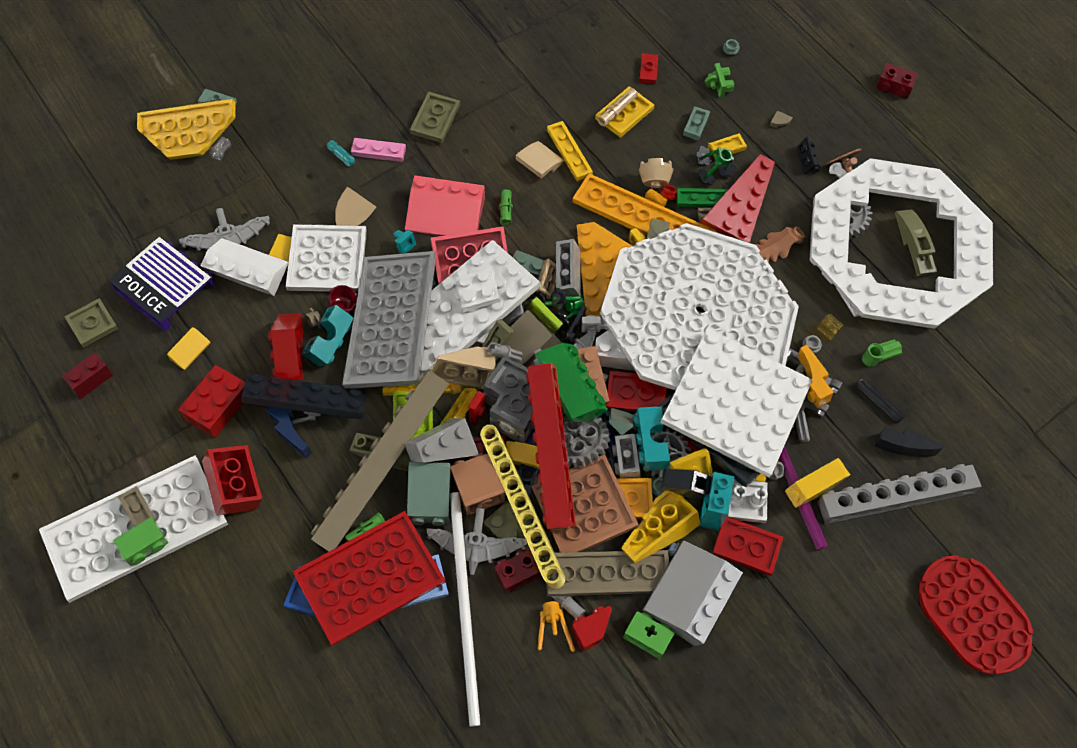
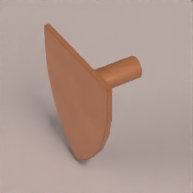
[824,149,862,173]

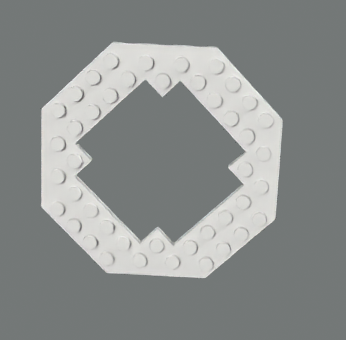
[809,158,993,329]

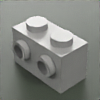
[612,434,640,478]

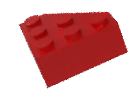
[268,313,303,381]

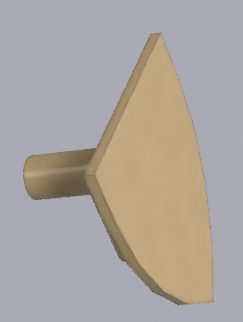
[335,187,376,226]

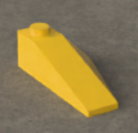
[622,490,701,563]

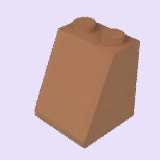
[450,453,505,516]

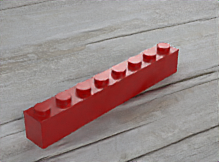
[526,363,576,530]

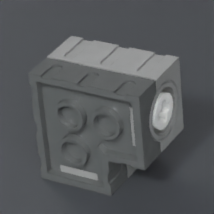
[483,355,535,443]

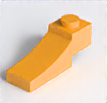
[798,345,834,408]

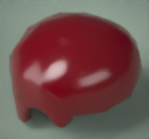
[328,285,357,314]

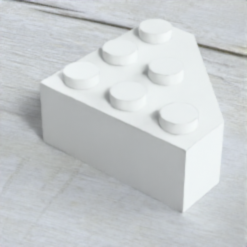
[595,329,635,371]

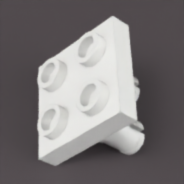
[727,479,768,523]

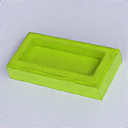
[528,297,563,333]

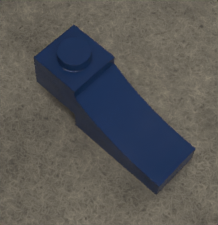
[266,407,312,458]

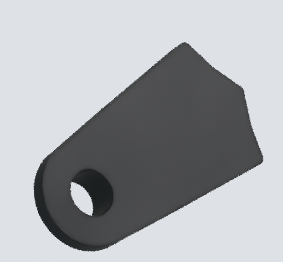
[563,305,587,343]

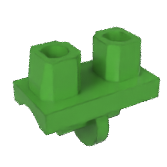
[705,63,734,98]

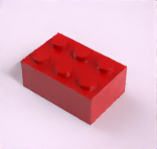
[178,365,246,438]
[202,445,262,516]

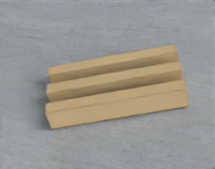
[536,259,556,300]

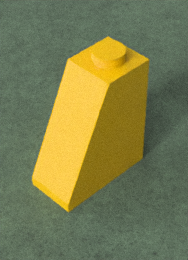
[785,458,850,508]

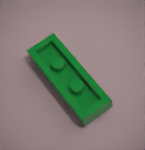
[676,188,729,208]

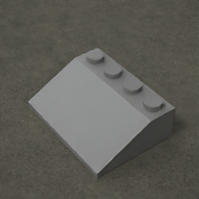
[643,541,743,646]

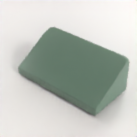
[609,408,633,435]

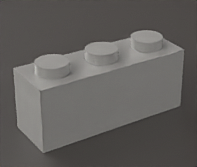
[556,239,581,297]

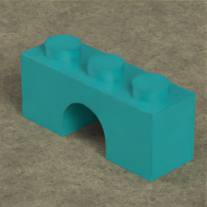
[301,305,354,367]
[633,407,670,471]

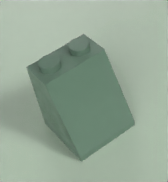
[407,462,452,526]

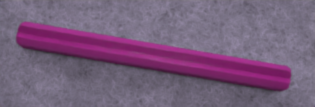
[778,446,828,550]

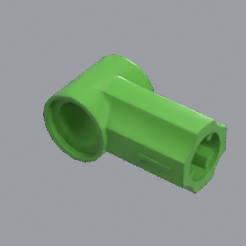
[862,339,902,367]

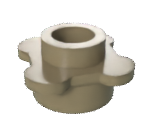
[305,308,321,329]

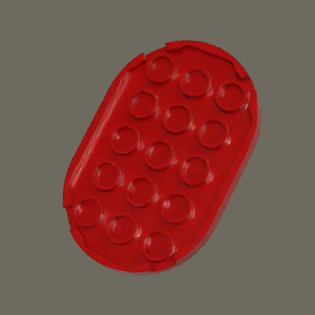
[918,555,1033,675]

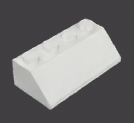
[201,238,289,296]

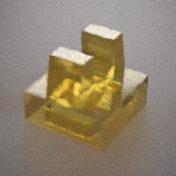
[816,313,844,341]

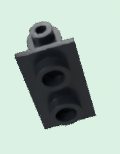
[797,136,820,174]

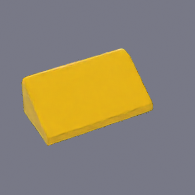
[167,327,210,370]

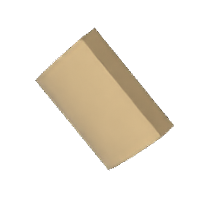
[516,141,564,179]

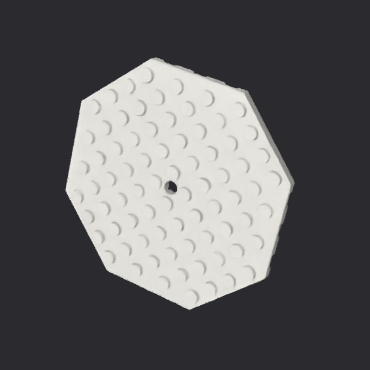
[600,223,799,390]

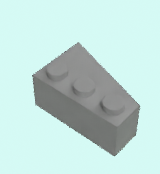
[404,418,479,463]

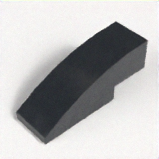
[875,426,944,457]

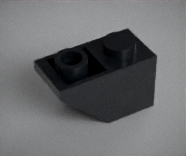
[661,468,712,501]

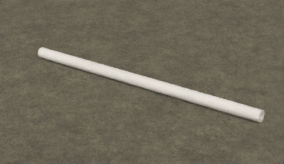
[450,492,480,727]

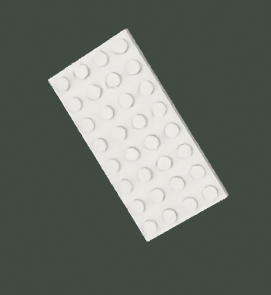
[420,240,541,376]
[39,455,228,603]

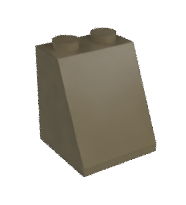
[507,310,562,369]

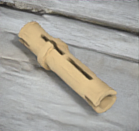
[598,88,638,126]

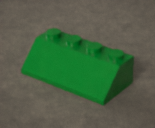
[535,343,608,423]

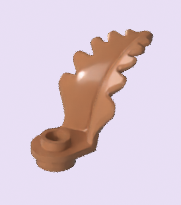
[755,227,805,262]

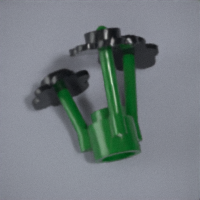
[695,146,737,185]
[538,288,584,331]

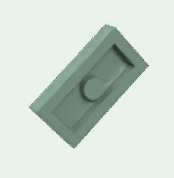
[683,106,711,140]
[513,250,544,279]

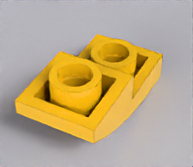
[506,441,540,469]

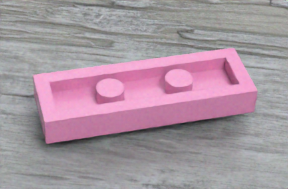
[351,138,406,162]

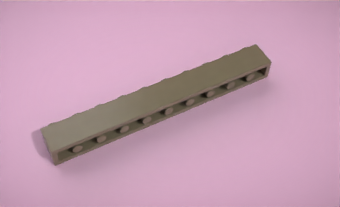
[310,370,449,551]

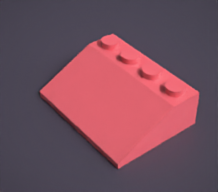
[405,175,485,236]
[430,227,508,285]

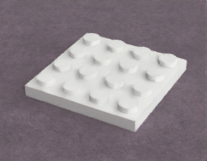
[286,225,367,292]

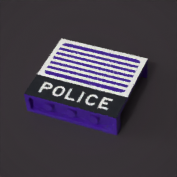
[109,237,215,332]

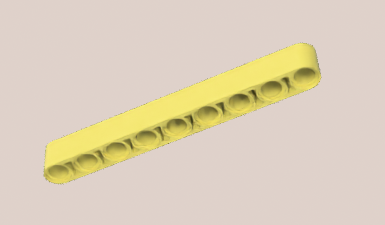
[480,425,565,589]

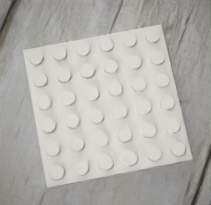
[660,327,812,477]

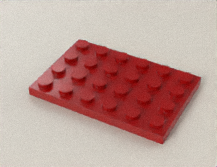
[292,511,446,646]

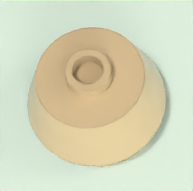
[638,158,674,189]

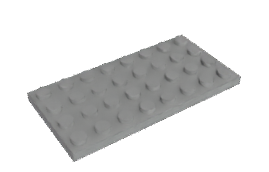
[342,251,436,389]

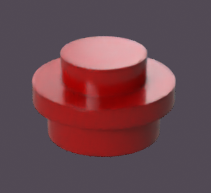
[660,185,677,200]

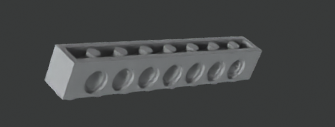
[817,464,982,524]

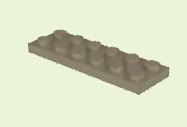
[544,550,669,596]

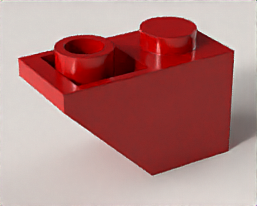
[571,606,612,652]

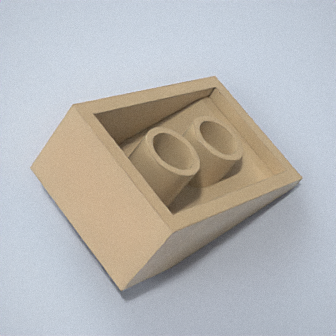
[430,347,496,389]

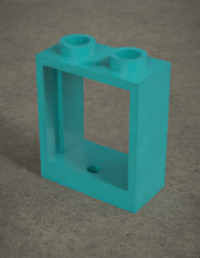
[699,472,734,531]

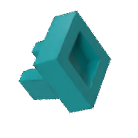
[393,230,416,254]

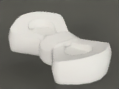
[829,162,848,178]

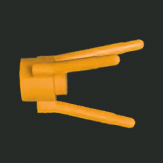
[538,601,575,652]

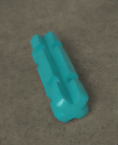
[327,140,355,166]

